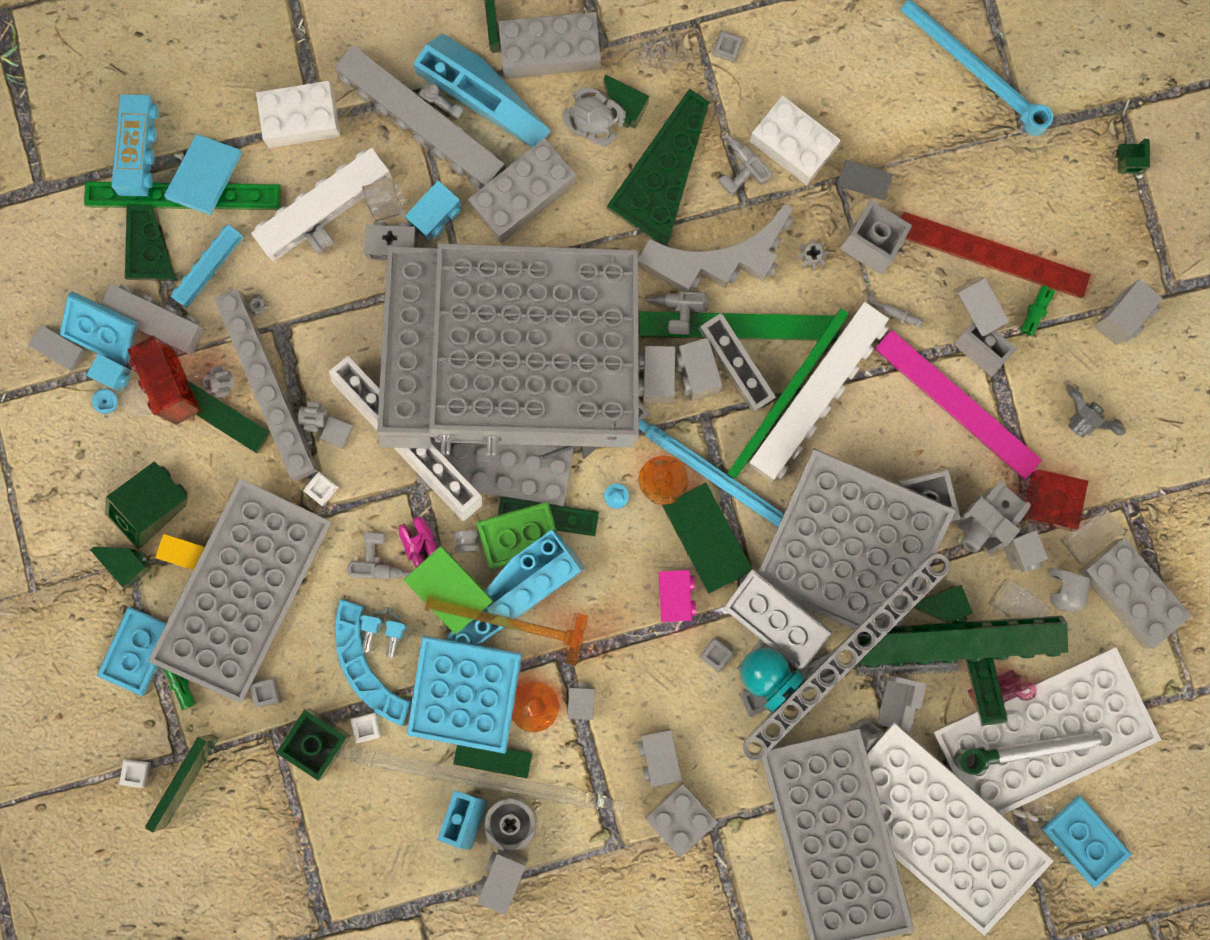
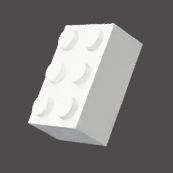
[256,81,341,148]
[750,95,841,186]

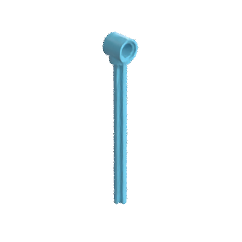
[900,0,1053,136]

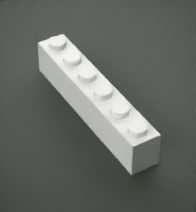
[251,148,392,262]

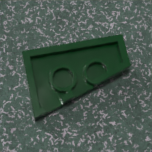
[125,205,176,281]

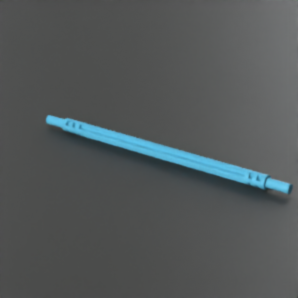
[639,419,784,527]

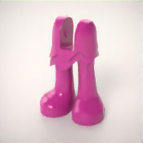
[398,516,437,568]

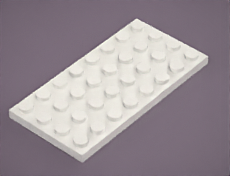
[932,647,1161,815]
[867,722,1053,936]

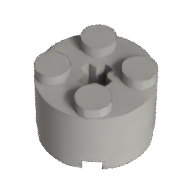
[485,795,537,851]

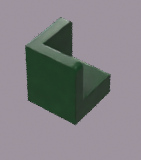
[1117,139,1150,174]

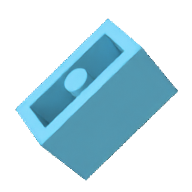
[405,181,462,241]
[437,790,488,850]

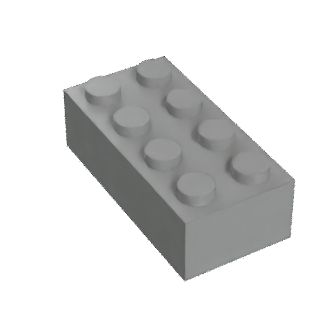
[499,12,601,78]
[468,138,577,244]
[1078,538,1192,649]

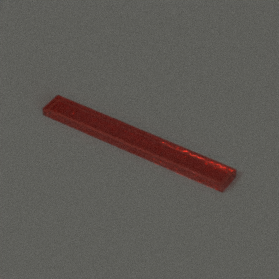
[901,211,1091,299]

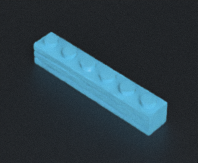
[171,224,243,308]

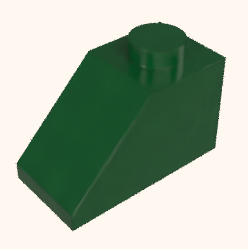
[603,74,649,129]
[90,547,152,588]
[913,585,973,623]

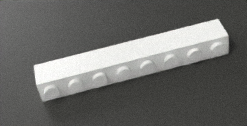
[748,302,889,482]
[329,356,482,522]

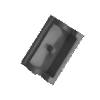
[837,159,893,201]

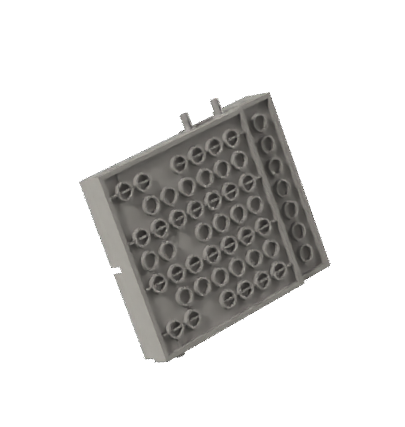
[377,244,639,457]

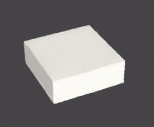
[303,471,339,507]
[350,712,382,743]
[119,759,151,788]

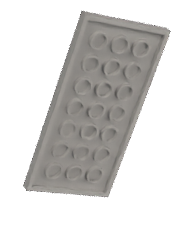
[148,478,331,704]
[762,728,914,940]

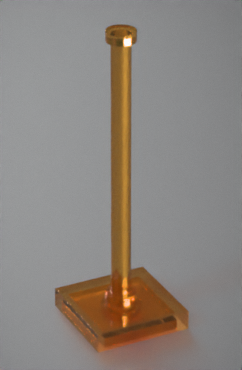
[424,596,588,666]

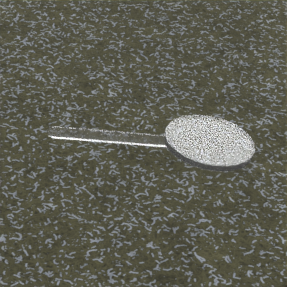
[122,371,201,417]

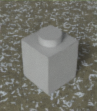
[568,682,595,720]

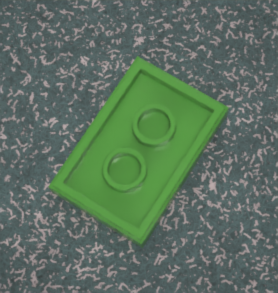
[476,501,558,570]
[404,545,493,635]

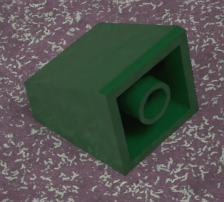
[105,461,188,550]

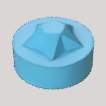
[92,389,118,414]
[604,484,629,509]

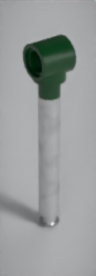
[954,731,1103,775]

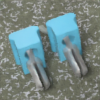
[361,606,408,658]

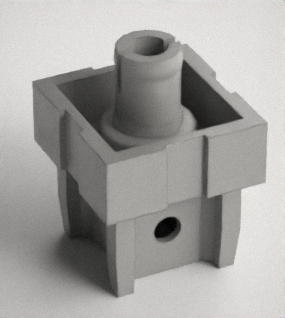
[953,480,1031,555]

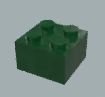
[276,708,352,781]

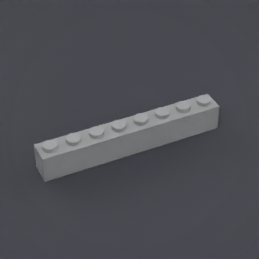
[334,45,506,190]
[214,288,319,482]

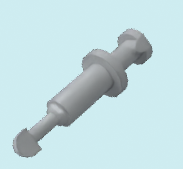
[868,296,924,329]

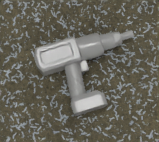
[417,83,464,120]
[718,134,772,196]
[647,291,708,335]
[348,532,411,579]

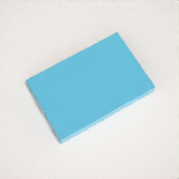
[164,134,242,215]
[60,291,138,366]
[97,607,167,696]
[1041,795,1132,888]

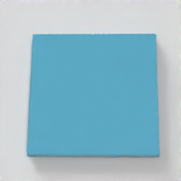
[407,635,522,753]

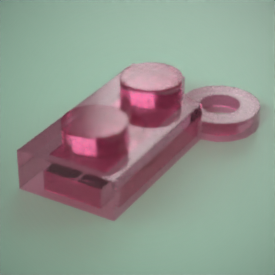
[967,669,1037,708]

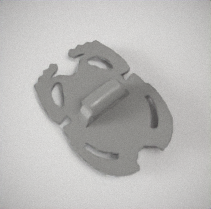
[563,87,626,147]

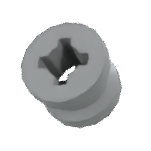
[304,224,335,255]
[453,531,479,553]

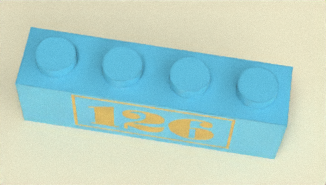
[112,94,159,196]

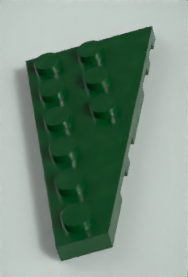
[606,88,709,247]

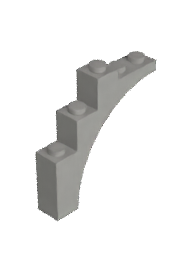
[638,204,794,291]

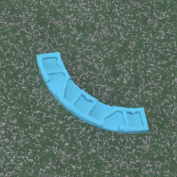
[335,599,411,726]

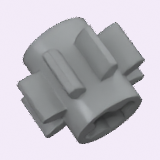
[796,239,828,272]
[203,366,234,398]
[298,401,327,432]

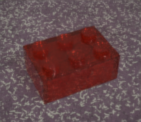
[127,335,202,425]

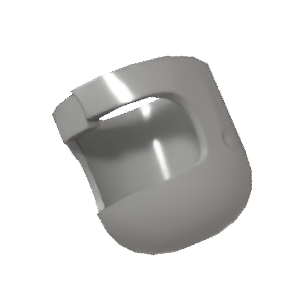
[1050,568,1091,612]

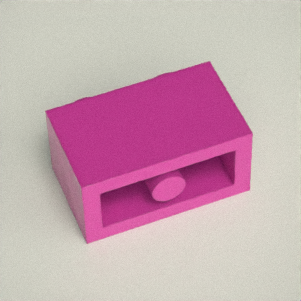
[658,570,696,622]

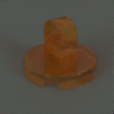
[638,455,689,505]
[512,682,559,733]

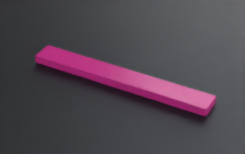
[874,330,1042,479]

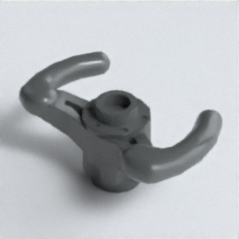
[1066,383,1126,438]

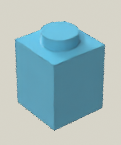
[86,354,131,392]

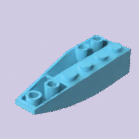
[413,33,551,148]
[447,529,586,645]

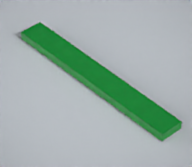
[84,181,281,210]
[726,309,848,478]
[640,311,837,341]

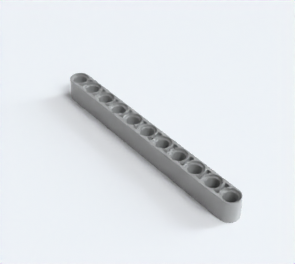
[743,553,950,761]

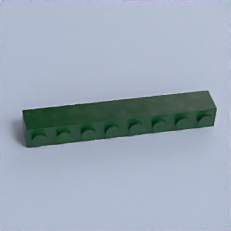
[857,616,1068,668]

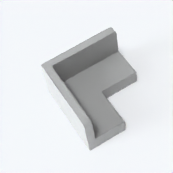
[953,276,1009,336]
[877,675,927,733]

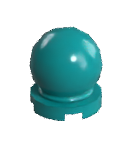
[740,647,805,712]

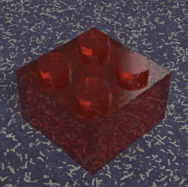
[1022,469,1089,531]

